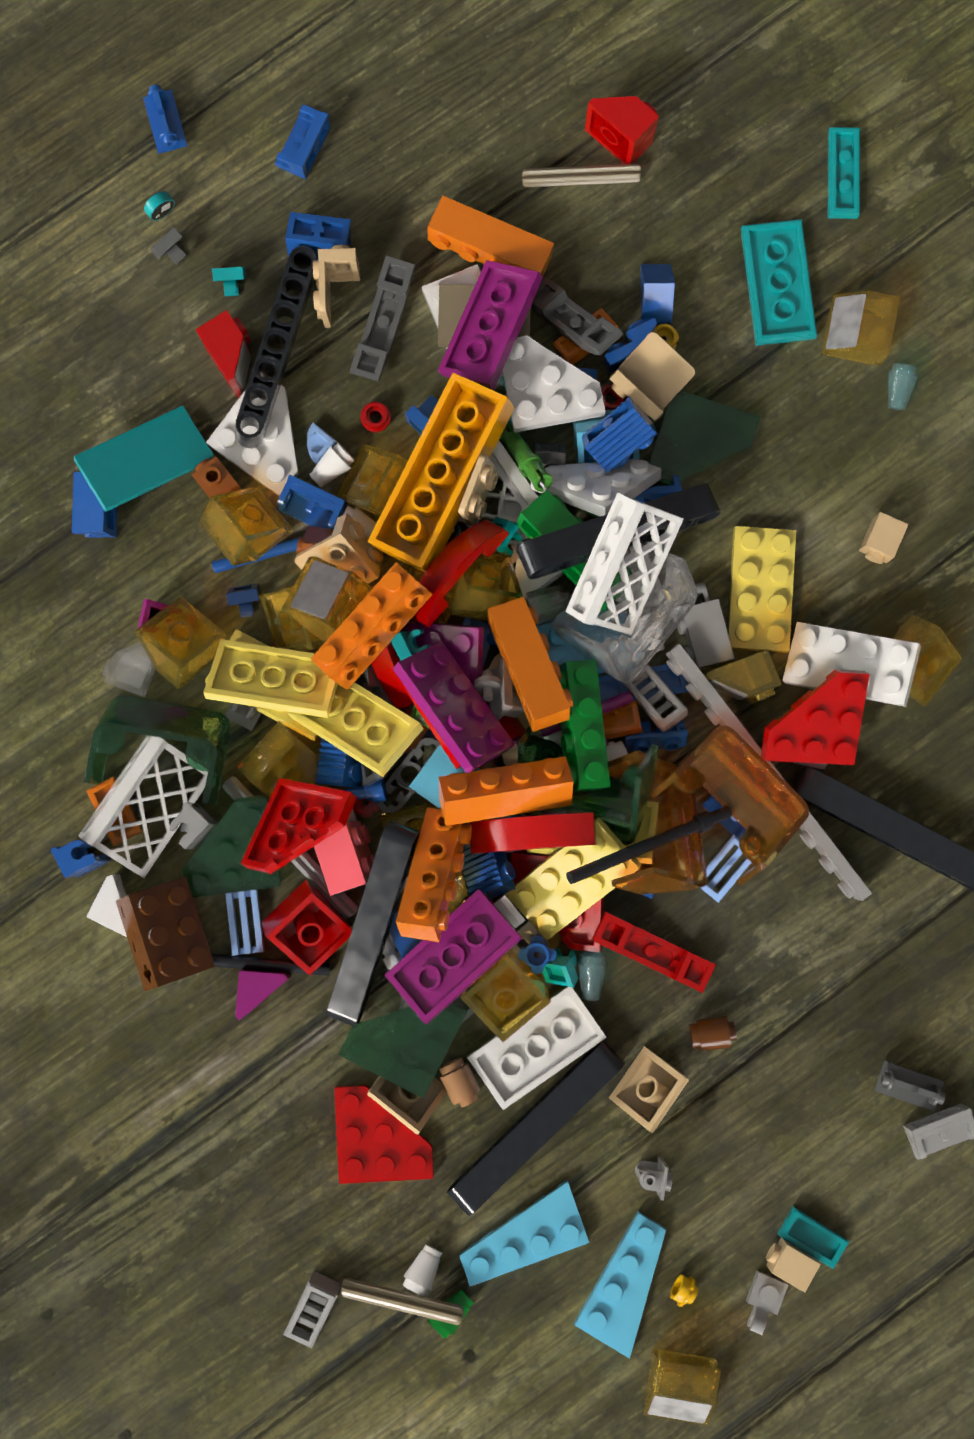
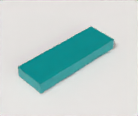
[828,127,860,219]

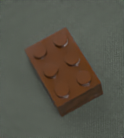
[116,877,215,991]

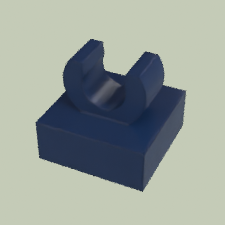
[226,583,261,618]

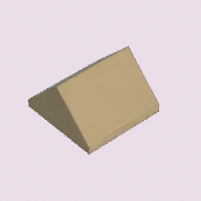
[609,1046,689,1133]
[367,1050,447,1135]

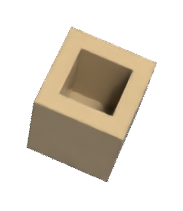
[859,512,909,564]
[766,1237,821,1293]

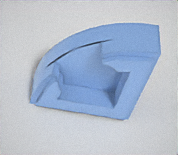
[307,422,337,465]

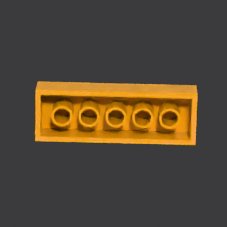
[367,373,515,572]

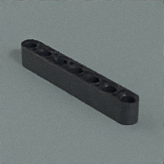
[235,246,316,449]
[516,483,721,579]
[791,765,974,891]
[326,820,420,1027]
[446,1040,625,1216]

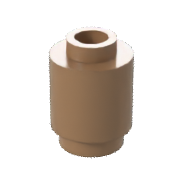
[439,1057,481,1107]

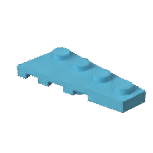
[459,1180,589,1286]
[574,1211,666,1359]

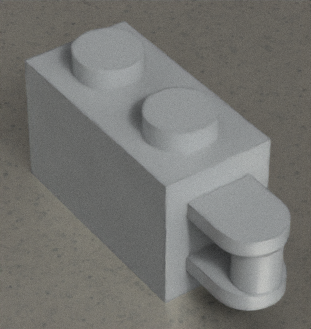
[676,582,735,670]

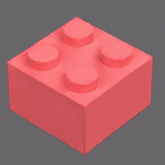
[314,821,375,896]

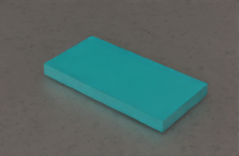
[740,219,817,346]
[74,406,214,512]

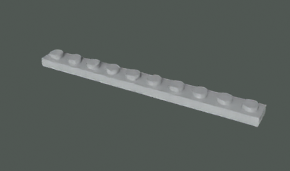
[665,644,872,901]

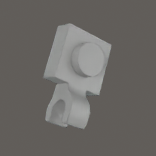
[746,1270,788,1335]

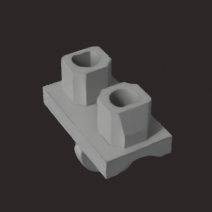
[474,658,524,721]

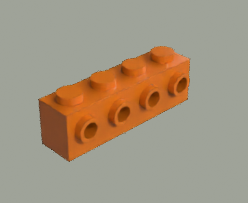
[428,195,554,277]
[311,562,433,690]
[488,596,573,732]
[438,756,573,826]
[396,807,472,942]

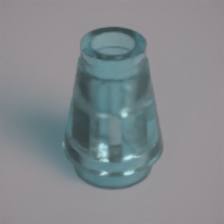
[888,363,919,410]
[577,952,608,1000]

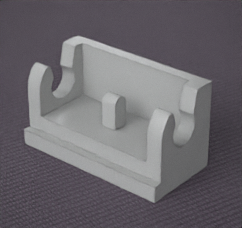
[169,802,220,849]
[903,1103,974,1160]

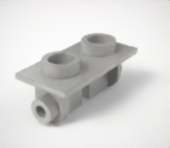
[635,1155,673,1200]

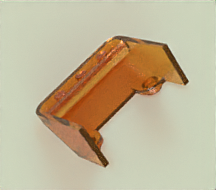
[649,725,809,886]
[608,751,707,895]

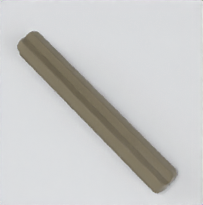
[522,164,641,187]
[341,1278,464,1325]

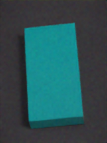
[777,1206,849,1269]

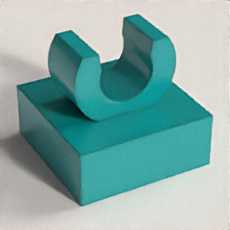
[212,267,247,296]
[492,517,523,555]
[391,629,431,661]
[542,948,578,988]

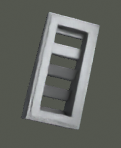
[623,663,688,732]
[283,1271,341,1348]

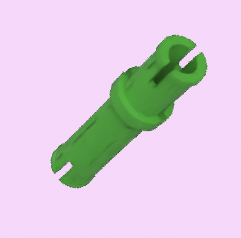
[500,423,553,492]

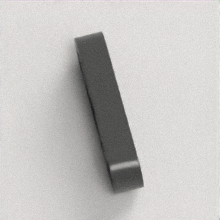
[377,735,440,813]

